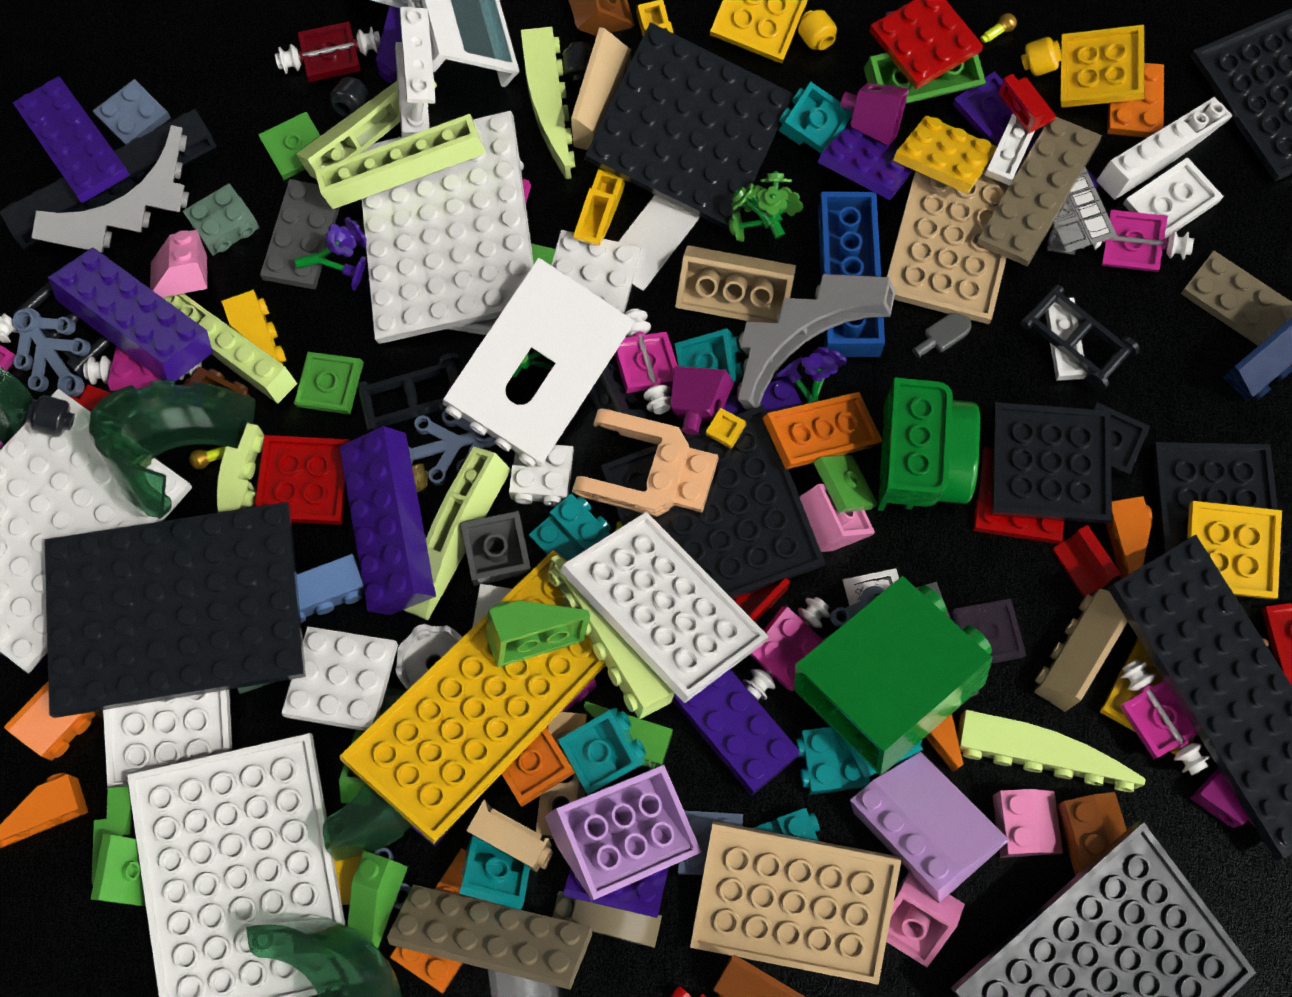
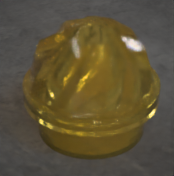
[412,464,429,492]

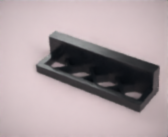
[589,355,648,431]

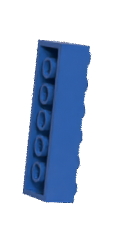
[818,192,885,357]

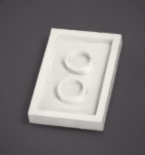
[1123,157,1224,238]

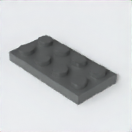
[260,179,340,290]

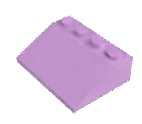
[850,752,1009,903]
[545,765,701,901]

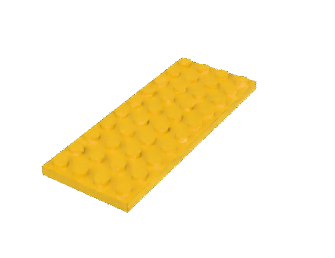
[340,550,606,844]

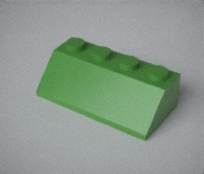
[864,53,986,104]

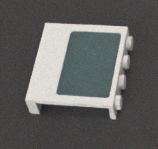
[407,0,520,87]

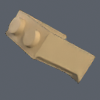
[466,799,554,873]

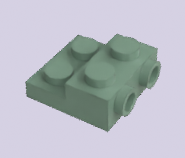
[183,183,259,256]

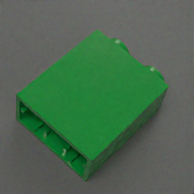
[794,576,993,776]

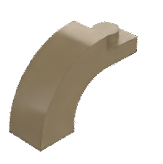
[552,891,662,948]

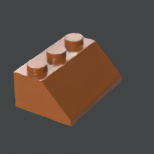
[568,0,635,36]
[1056,792,1127,876]
[712,954,805,997]

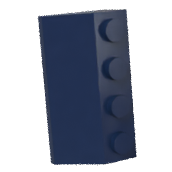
[1223,318,1292,402]

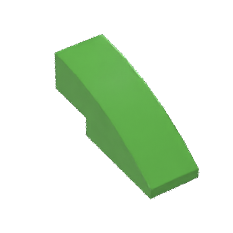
[92,786,135,884]

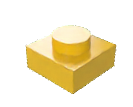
[706,408,746,449]

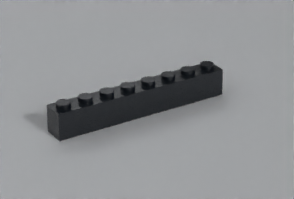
[0,109,217,249]

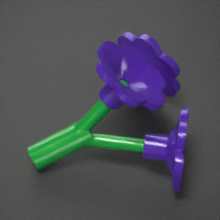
[295,217,367,291]
[773,347,847,404]

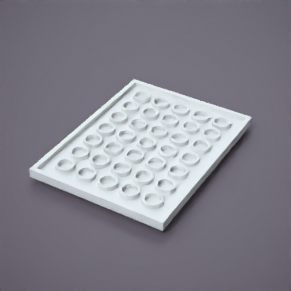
[362,111,534,344]
[0,389,192,673]
[127,733,356,997]

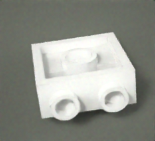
[509,445,574,507]

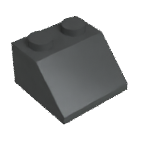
[460,511,531,586]

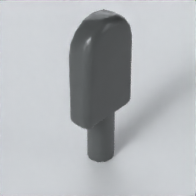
[912,313,971,358]

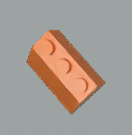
[4,682,99,761]

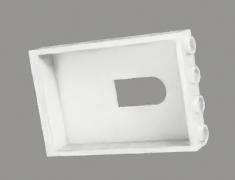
[443,258,635,467]

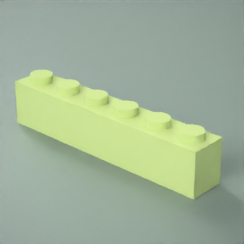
[315,114,486,209]

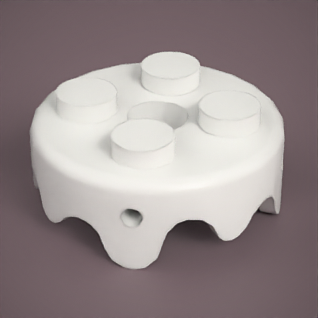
[395,624,462,690]

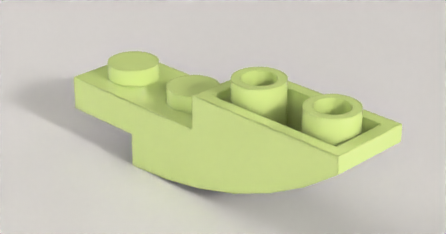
[217,423,264,513]

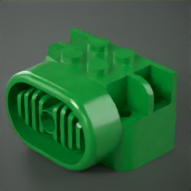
[878,378,980,511]

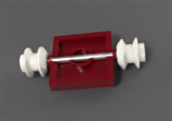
[275,21,381,82]

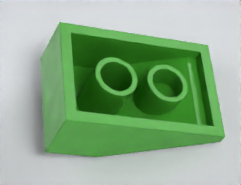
[486,600,590,668]

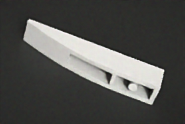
[1096,97,1233,200]

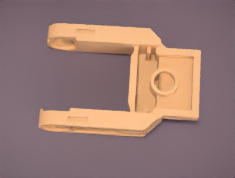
[572,409,719,517]

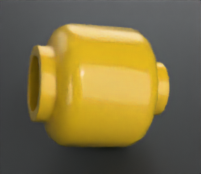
[798,10,837,50]
[1021,37,1063,76]

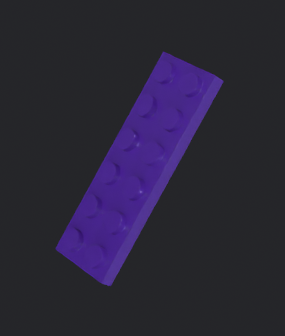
[952,71,1100,190]
[13,76,130,203]

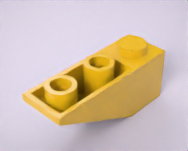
[221,290,287,365]

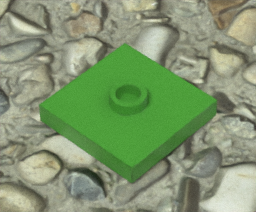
[259,112,320,180]
[294,352,364,414]
[814,455,878,513]
[91,834,146,906]

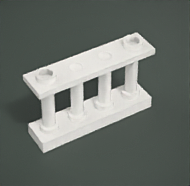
[395,7,435,138]

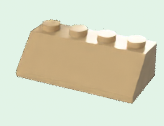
[571,27,631,150]
[675,246,796,323]
[1034,589,1128,712]

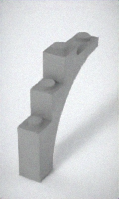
[32,125,189,253]
[737,274,896,411]

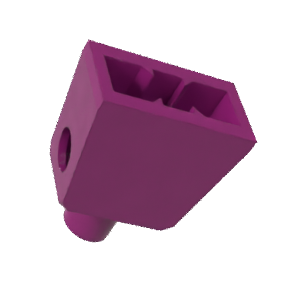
[841,83,909,145]
[671,366,734,435]
[1190,768,1255,828]

